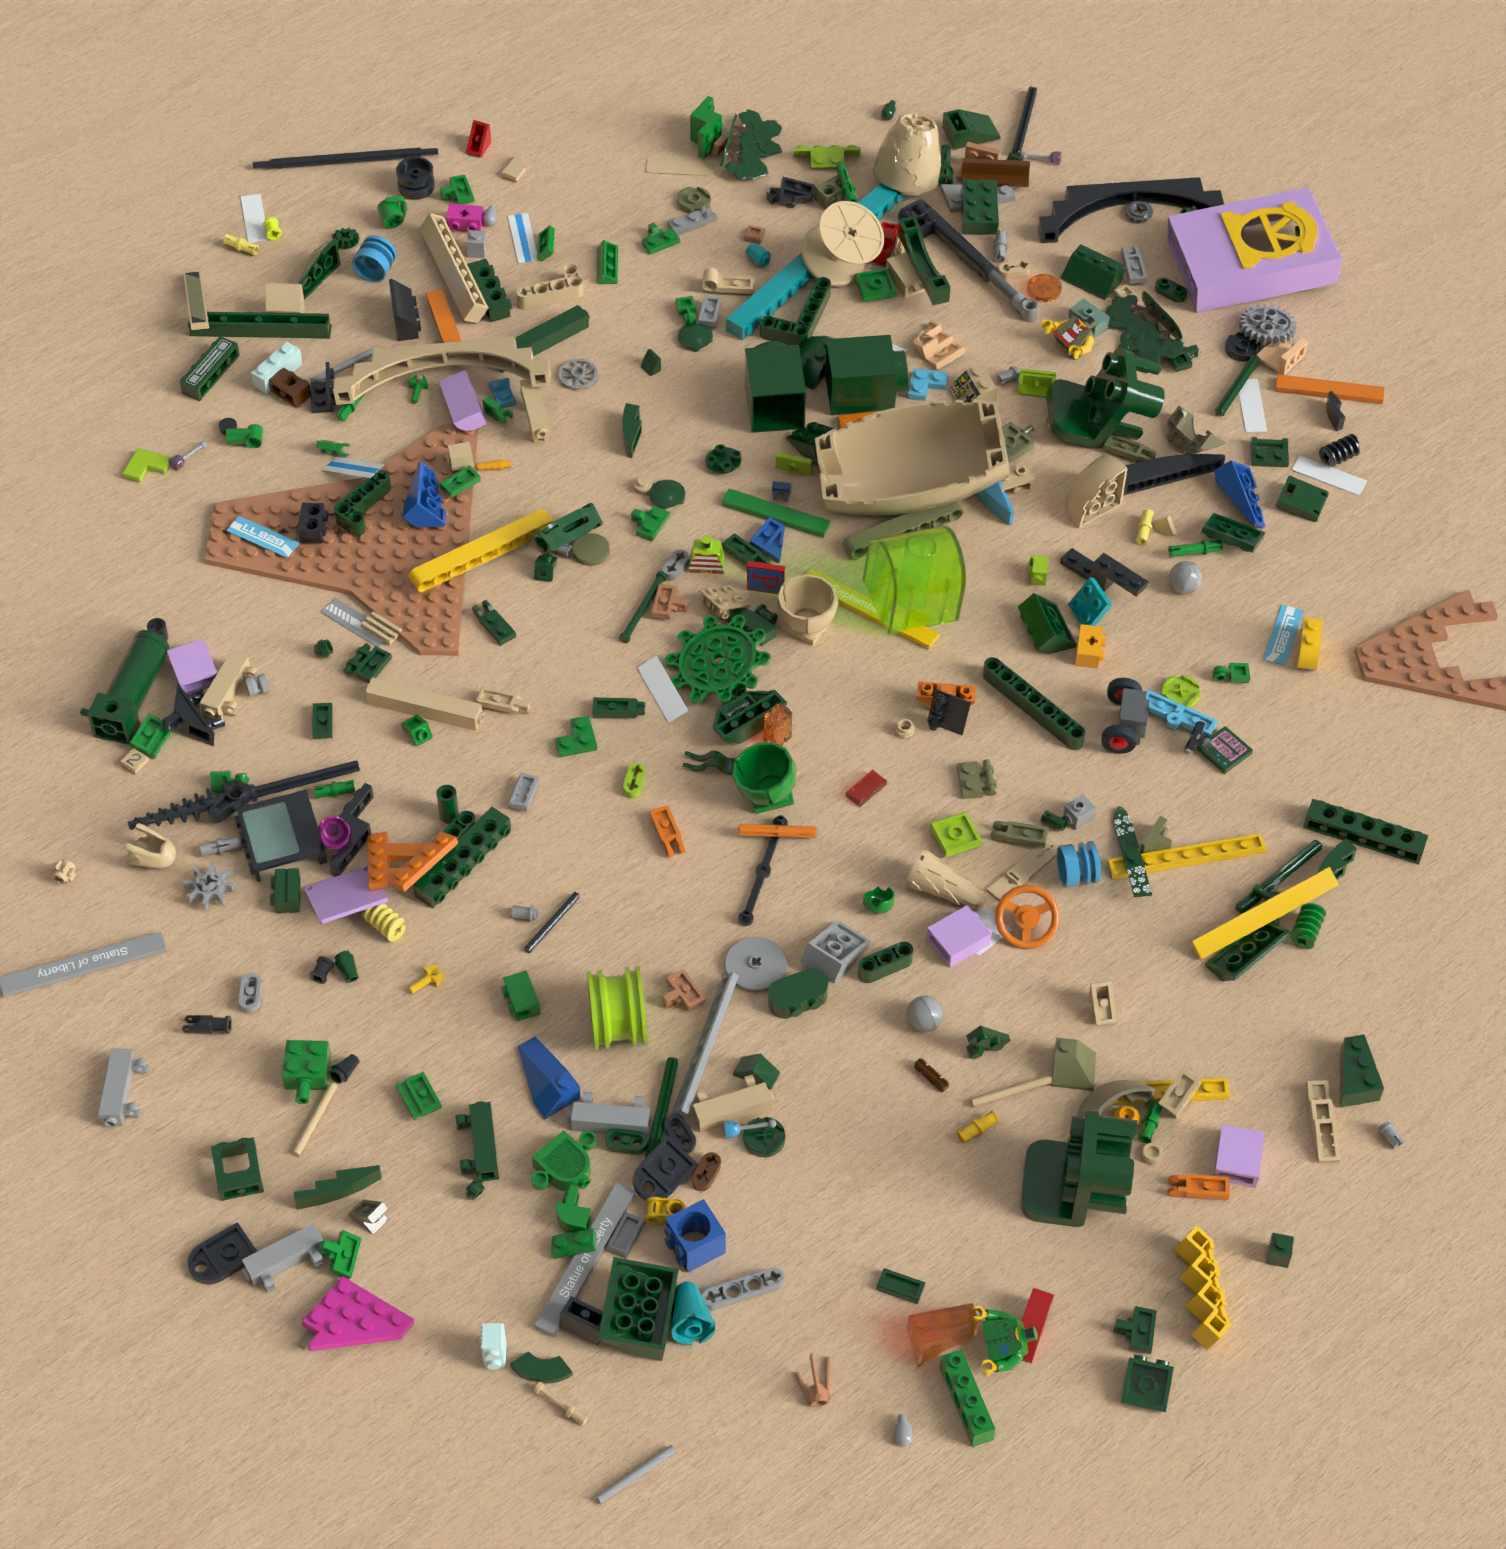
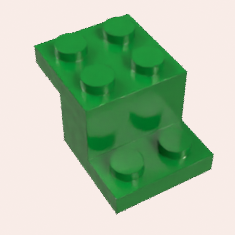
[690,96,723,160]

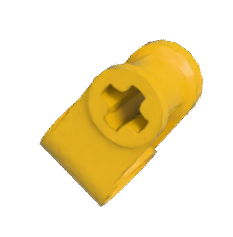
[644,1197,686,1225]

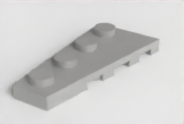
[941,184,1016,212]

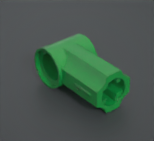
[226,424,263,448]

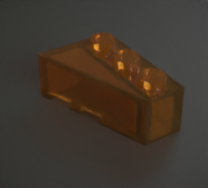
[907,1303,979,1367]

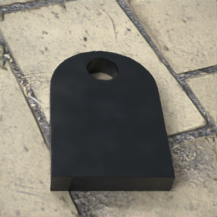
[632,1135,699,1201]
[188,1222,257,1285]

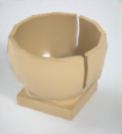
[777,574,839,646]

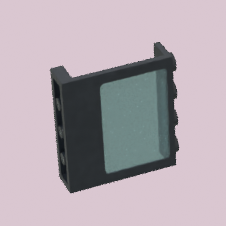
[235,790,328,882]

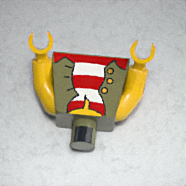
[1041,316,1097,360]

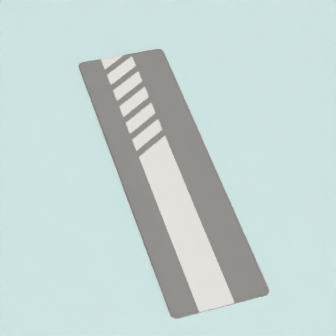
[322,598,390,647]

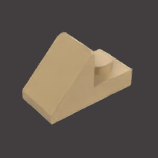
[1089,981,1117,1025]

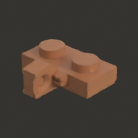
[651,584,688,620]
[662,969,706,1011]

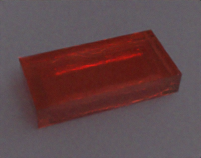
[846,769,887,807]

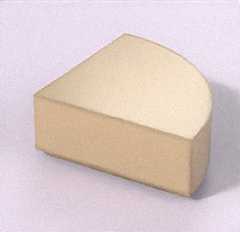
[1153,516,1177,535]

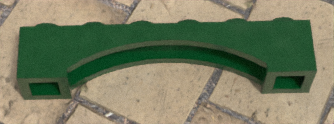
[897,216,950,305]

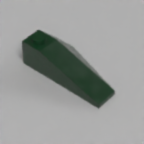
[298,238,341,300]

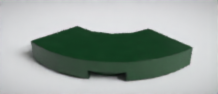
[510,1351,573,1384]

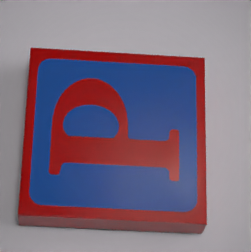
[747,561,785,594]

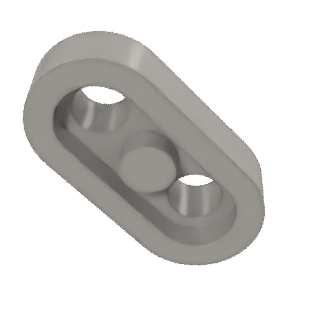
[238,973,262,1013]

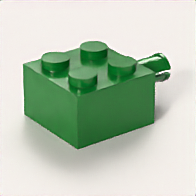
[282,1040,331,1104]

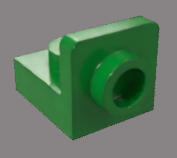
[401,714,433,746]

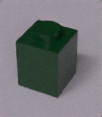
[1266,1233,1294,1268]

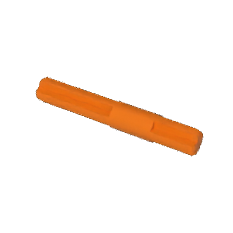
[738,824,817,838]

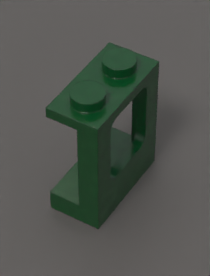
[211,1137,264,1201]

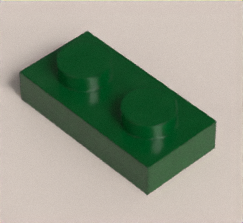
[312,702,333,739]

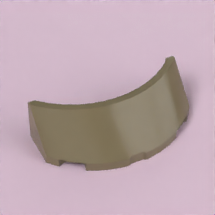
[1167,405,1226,454]
[1076,1080,1156,1117]

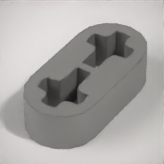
[663,550,689,581]

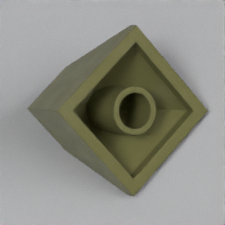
[1052,1037,1096,1091]

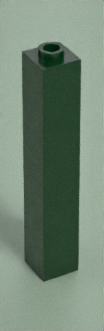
[499,305,590,373]

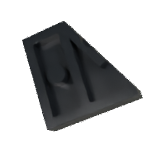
[778,176,815,204]

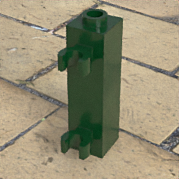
[455,1101,499,1182]

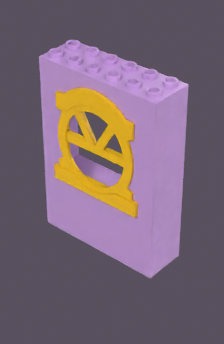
[1167,187,1342,313]

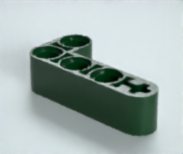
[334,470,391,536]

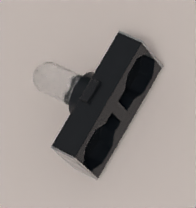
[1184,720,1215,753]

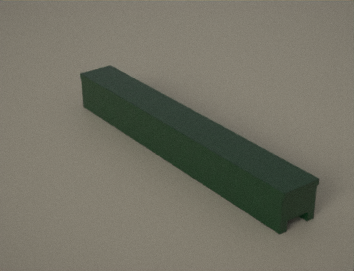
[188,312,332,339]

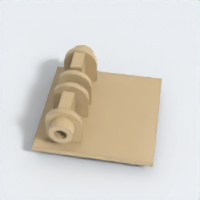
[699,586,751,619]

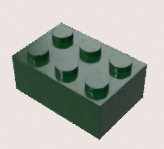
[960,179,999,235]

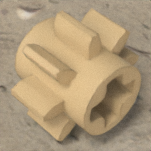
[50,859,77,884]

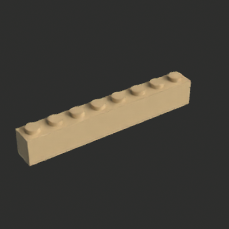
[419,213,488,323]

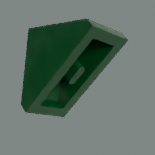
[733,1053,780,1089]

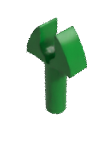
[408,374,428,404]

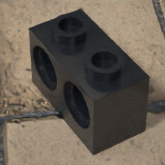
[298,503,329,543]

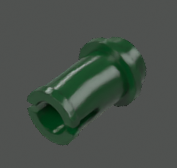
[1041,810,1068,831]

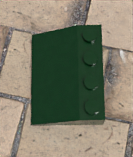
[598,1257,679,1361]

